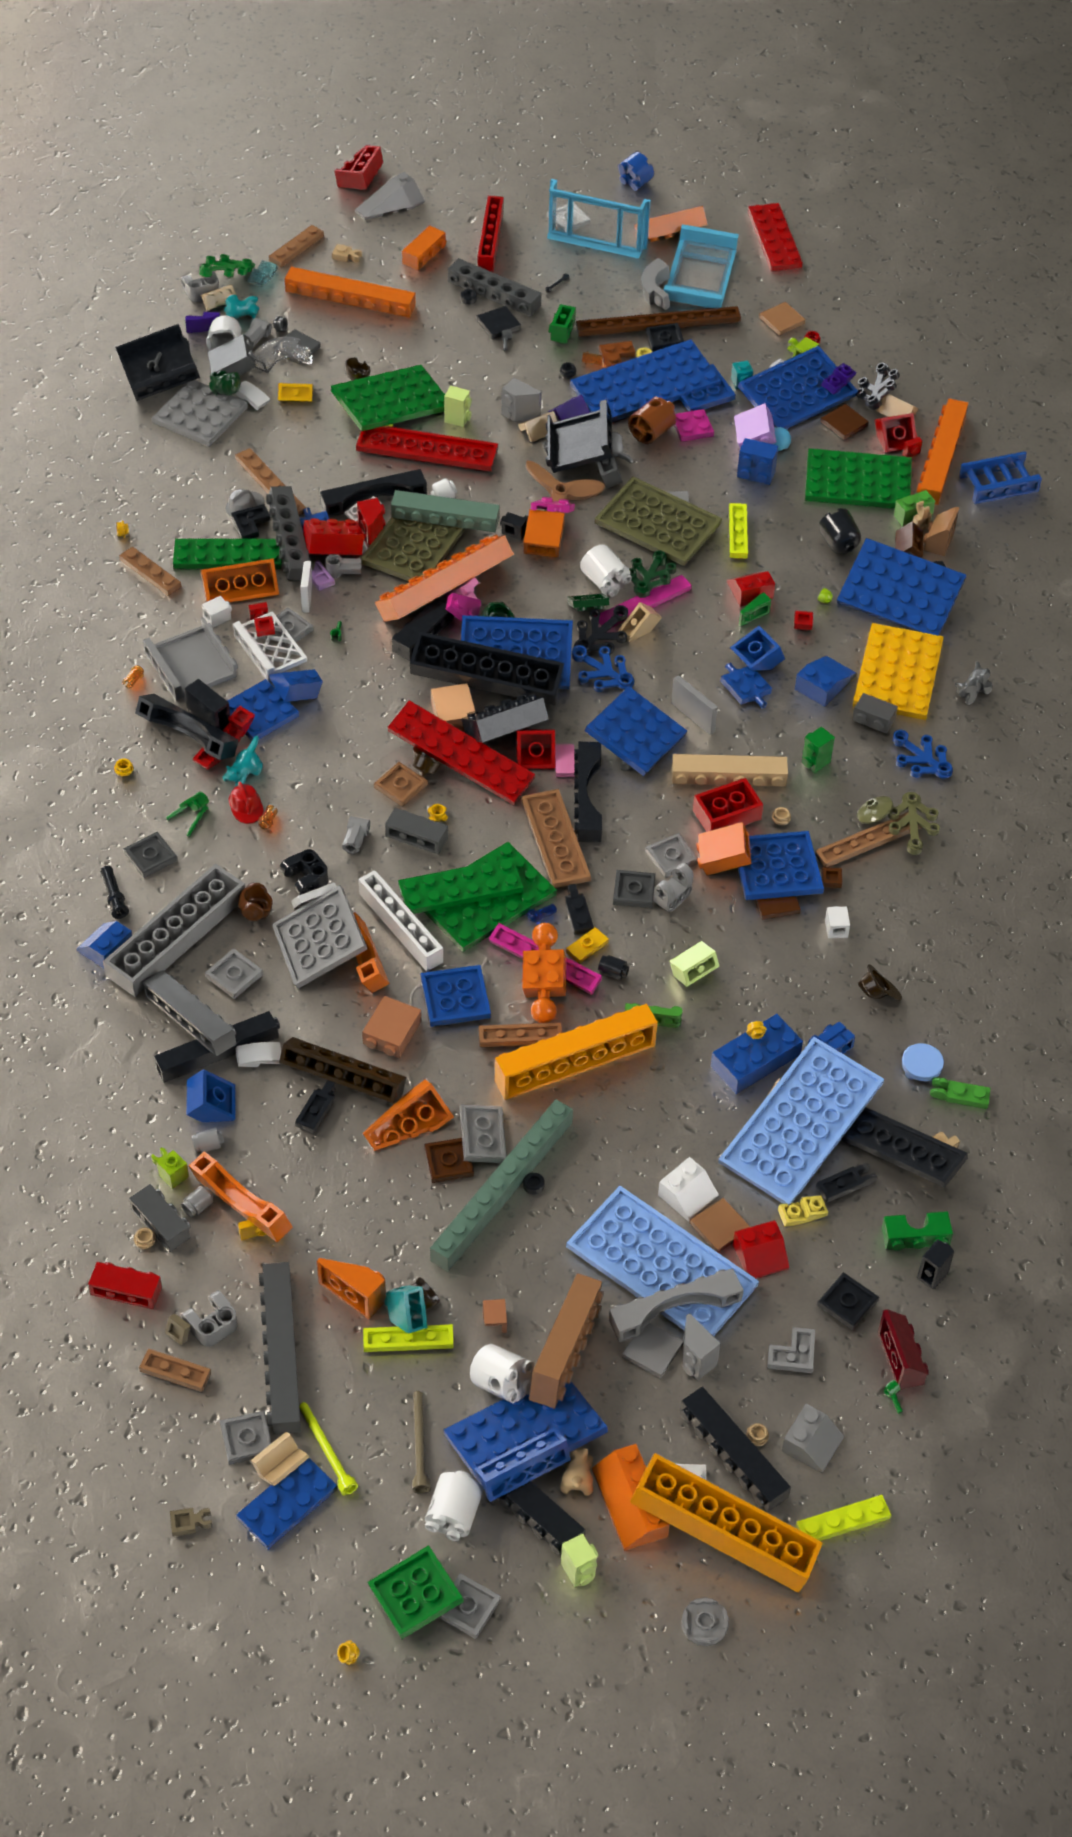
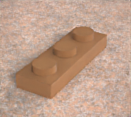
[139,1348,211,1392]

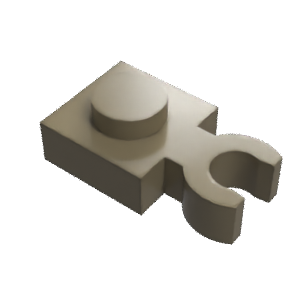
[170,1508,212,1537]

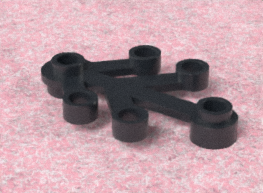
[856,363,900,410]
[574,605,628,656]

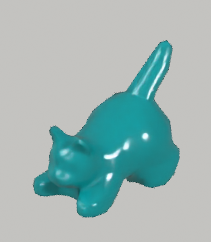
[224,294,259,319]
[222,736,263,787]

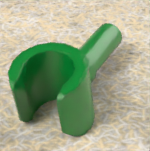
[330,621,342,641]
[884,1380,903,1414]

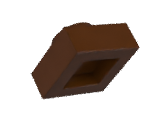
[821,867,842,888]

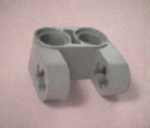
[181,271,219,302]
[653,863,693,913]
[181,1290,237,1347]

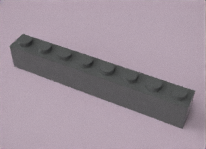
[259,1262,301,1434]

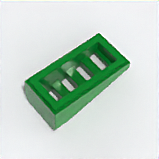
[739,592,771,626]

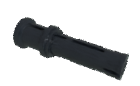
[100,866,129,919]

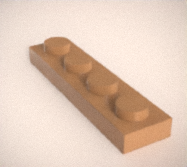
[269,225,324,267]
[119,546,181,596]
[479,1023,562,1047]

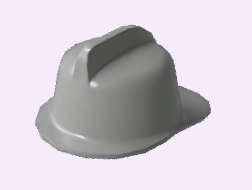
[226,489,264,516]

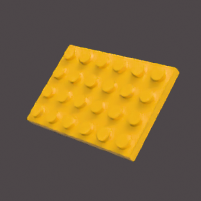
[852,623,944,720]

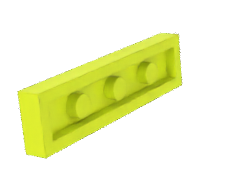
[729,503,748,559]
[363,1324,454,1352]
[795,1495,891,1541]

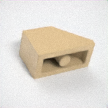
[618,602,662,642]

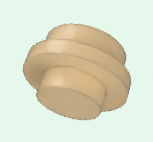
[772,807,791,825]
[134,1228,156,1249]
[746,1423,769,1446]

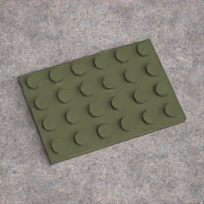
[595,476,722,566]
[360,518,467,581]

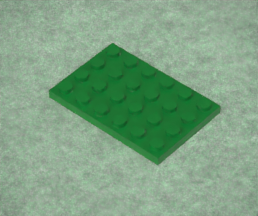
[331,365,445,431]
[805,448,912,509]
[424,842,557,952]

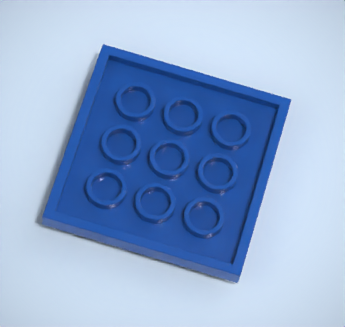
[584,686,687,776]
[738,831,824,900]

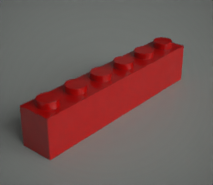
[477,195,504,273]

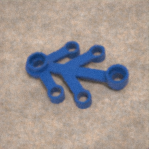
[572,645,635,692]
[893,730,953,779]

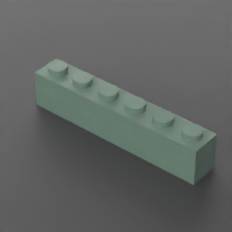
[391,490,500,533]

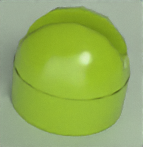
[817,588,833,604]

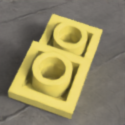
[778,1195,828,1227]

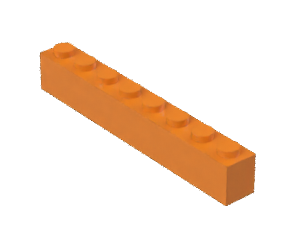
[284,267,416,318]
[916,398,968,505]

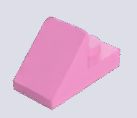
[445,577,479,599]

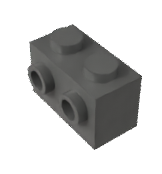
[852,693,898,733]

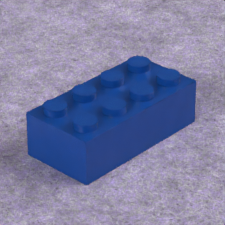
[710,1014,803,1094]

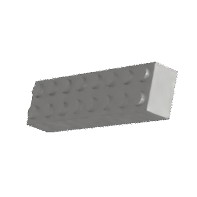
[103,864,245,997]

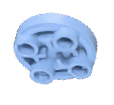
[902,1043,944,1082]

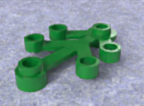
[199,254,255,277]

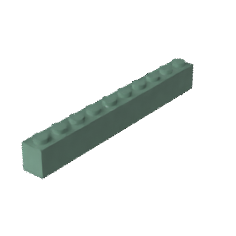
[430,1099,573,1272]

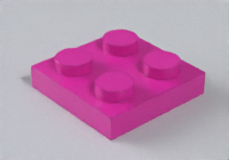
[674,409,714,442]

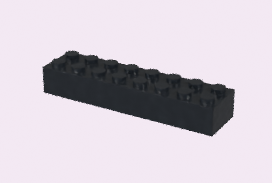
[410,631,564,706]

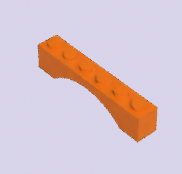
[189,1151,293,1242]

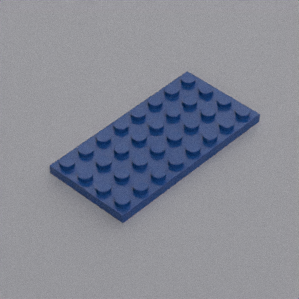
[570,339,721,422]

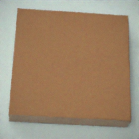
[759,302,806,336]
[374,762,428,807]
[690,1198,750,1253]

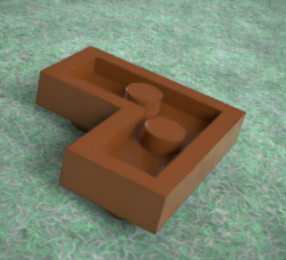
[599,341,635,368]

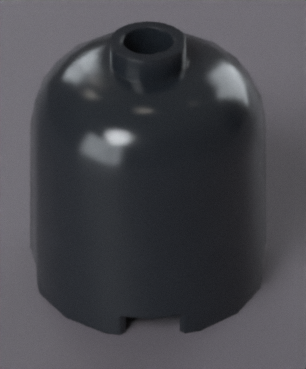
[819,508,861,554]

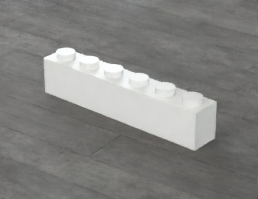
[358,870,443,972]

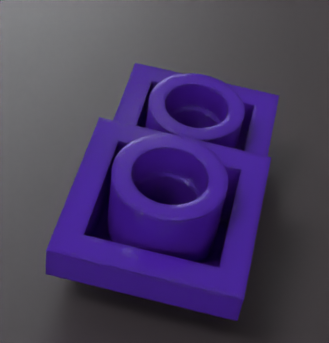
[185,312,220,333]
[821,363,857,395]

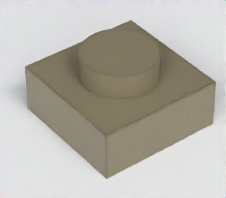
[165,1313,191,1345]

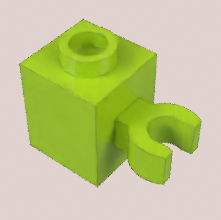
[787,337,819,357]
[151,1147,189,1189]

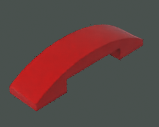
[192,706,255,770]

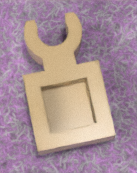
[332,244,362,262]

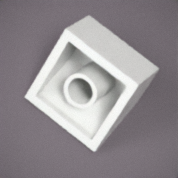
[658,1157,719,1222]

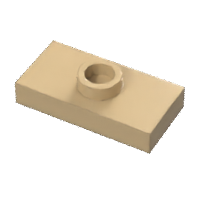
[201,284,236,311]

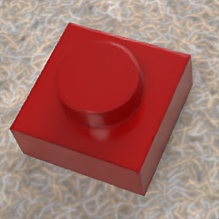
[902,437,923,457]
[248,602,268,621]
[794,611,813,630]
[254,616,275,637]

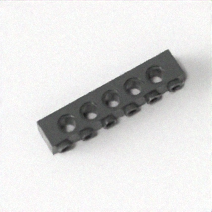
[448,258,541,316]
[266,486,312,580]

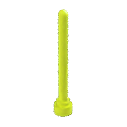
[299,1402,358,1496]

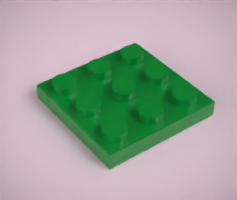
[367,1545,464,1639]

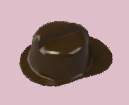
[412,747,443,777]
[858,964,902,1001]

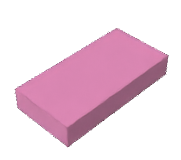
[555,744,575,777]

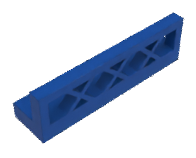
[474,1427,571,1502]

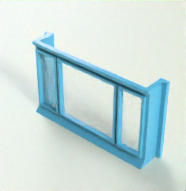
[547,179,651,259]
[664,224,739,308]

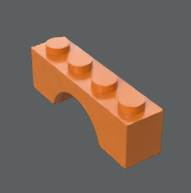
[353,912,390,993]

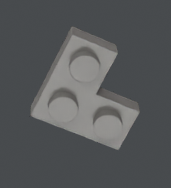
[767,1327,815,1373]

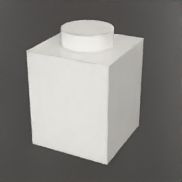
[202,596,232,628]
[825,906,850,938]

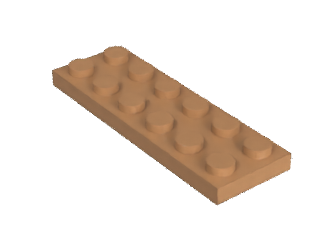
[521,789,591,888]

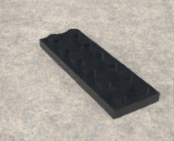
[841,1107,968,1188]

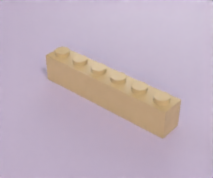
[672,754,788,787]

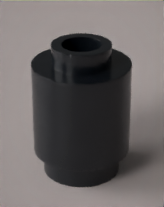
[598,955,630,980]

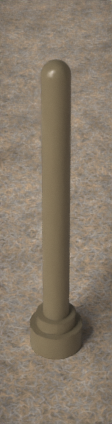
[412,1391,431,1494]

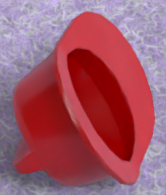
[228,781,264,824]

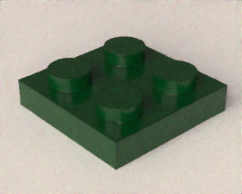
[567,593,609,611]

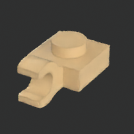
[913,500,932,530]

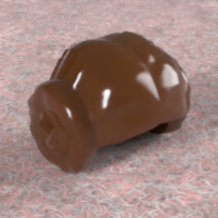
[238,882,273,921]

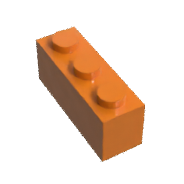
[402,226,446,271]

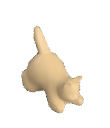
[560,1448,594,1496]

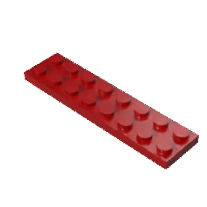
[356,426,498,472]
[387,700,535,806]

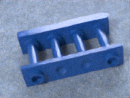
[959,451,1042,504]

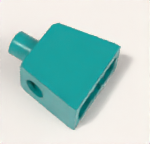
[384,1286,428,1333]

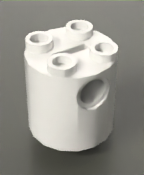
[580,544,632,597]
[470,1344,534,1403]
[425,1471,484,1541]

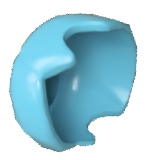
[774,427,791,451]

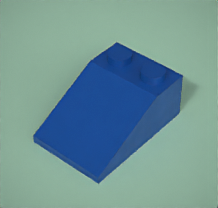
[794,656,857,707]

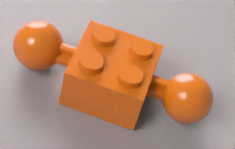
[522,922,567,1023]

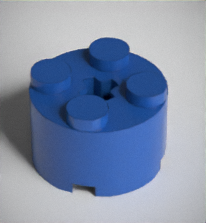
[618,152,654,191]

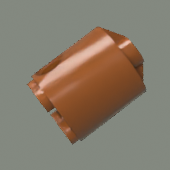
[628,396,676,445]

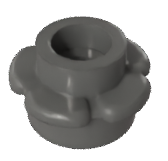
[273,316,288,332]

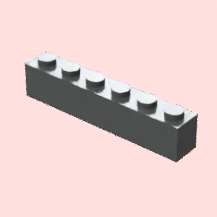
[143,970,237,1056]

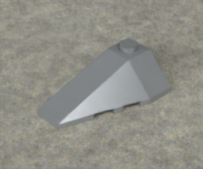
[355,172,424,220]

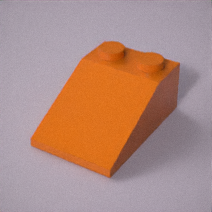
[317,1258,386,1320]

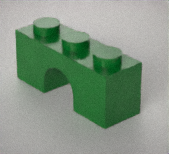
[881,1211,953,1251]

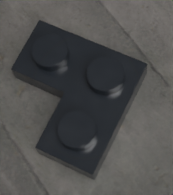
[231,504,270,539]

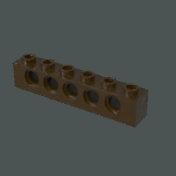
[279,1037,407,1103]

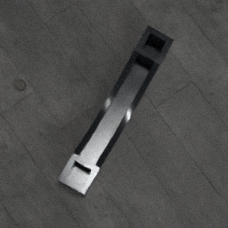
[320,469,427,518]
[135,693,239,760]
[574,741,602,842]

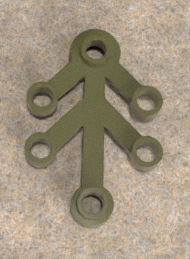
[887,792,940,855]

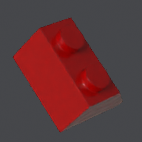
[875,413,917,453]
[357,498,386,549]
[727,571,775,607]
[516,729,555,769]
[733,1220,789,1279]

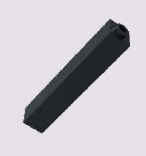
[154,1011,280,1083]

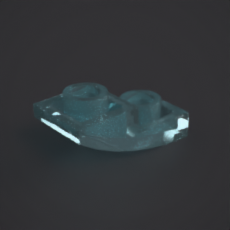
[247,260,278,287]

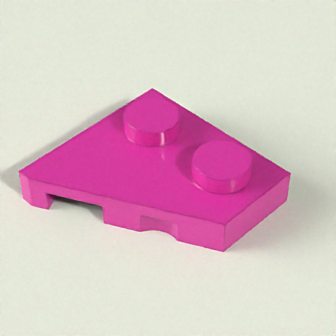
[530,497,575,513]
[446,593,481,621]

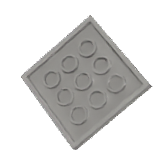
[152,380,248,447]
[272,885,367,989]

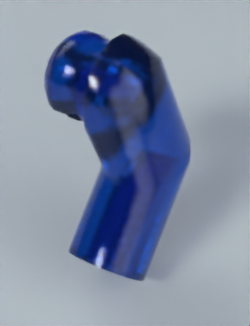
[527,904,557,923]

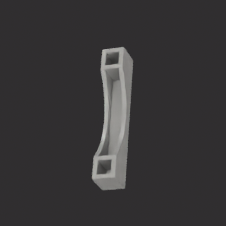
[609,1268,743,1342]

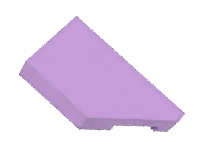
[312,560,335,591]

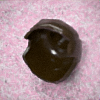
[345,357,370,380]
[409,1277,440,1310]

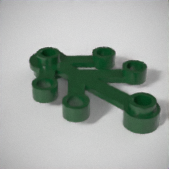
[629,550,677,598]

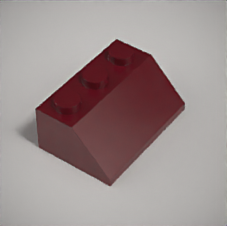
[878,1309,929,1390]

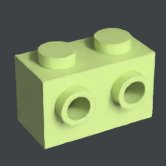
[444,386,472,427]
[669,941,720,987]
[561,1534,598,1588]

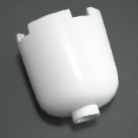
[206,316,241,351]

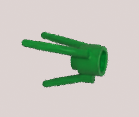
[166,791,209,837]

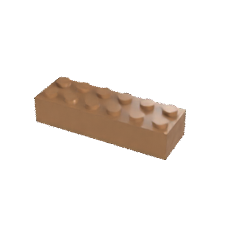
[529,1273,604,1409]

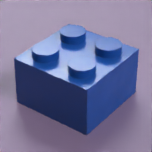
[737,438,778,485]

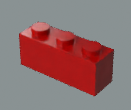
[88,1262,162,1310]

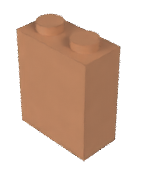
[362,996,422,1058]

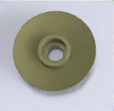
[857,796,893,824]

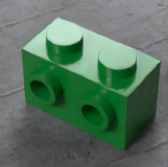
[548,304,576,343]
[801,726,835,773]

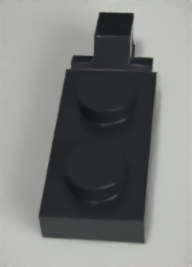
[565,884,594,935]
[295,1080,336,1134]

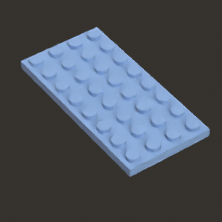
[718,1037,884,1205]
[566,1186,759,1337]

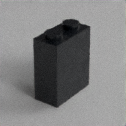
[184,679,230,731]

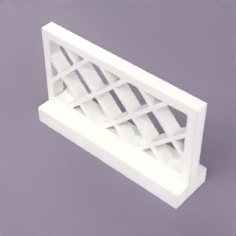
[233,611,307,682]

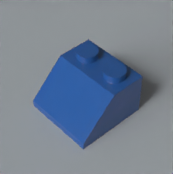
[730,626,785,671]
[269,669,323,702]
[76,921,132,969]
[186,1069,235,1122]

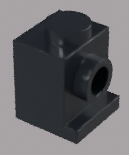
[500,512,528,540]

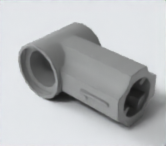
[244,318,272,346]
[326,554,362,578]
[342,816,370,854]

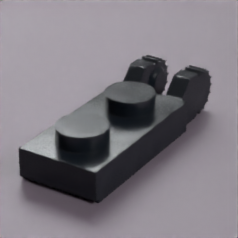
[816,1163,878,1203]

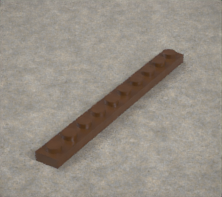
[576,306,741,336]

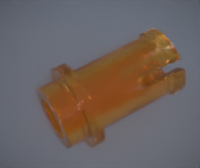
[582,351,603,366]
[122,665,144,689]
[258,805,278,830]

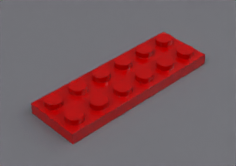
[748,203,803,271]

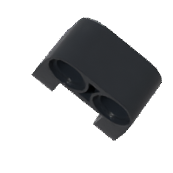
[279,849,328,895]

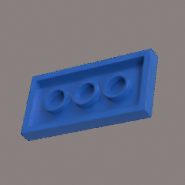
[236,1458,338,1550]

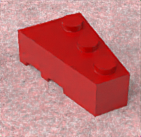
[334,145,384,190]

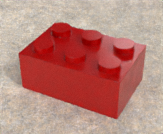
[303,518,364,555]
[693,778,763,832]

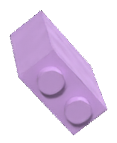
[734,404,776,448]

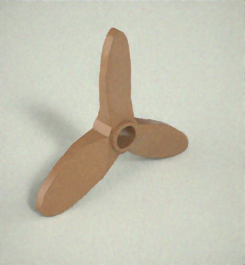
[526,460,605,513]

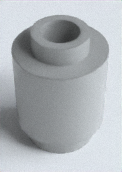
[192,1128,224,1153]
[181,1186,214,1217]

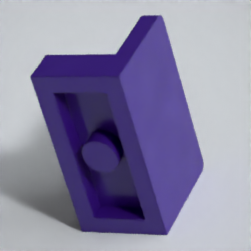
[548,394,590,421]

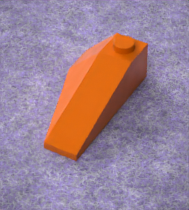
[362,1080,454,1151]

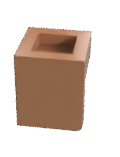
[483,1299,507,1333]

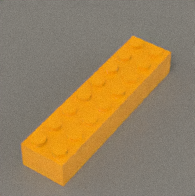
[495,1004,658,1100]
[630,1453,823,1593]

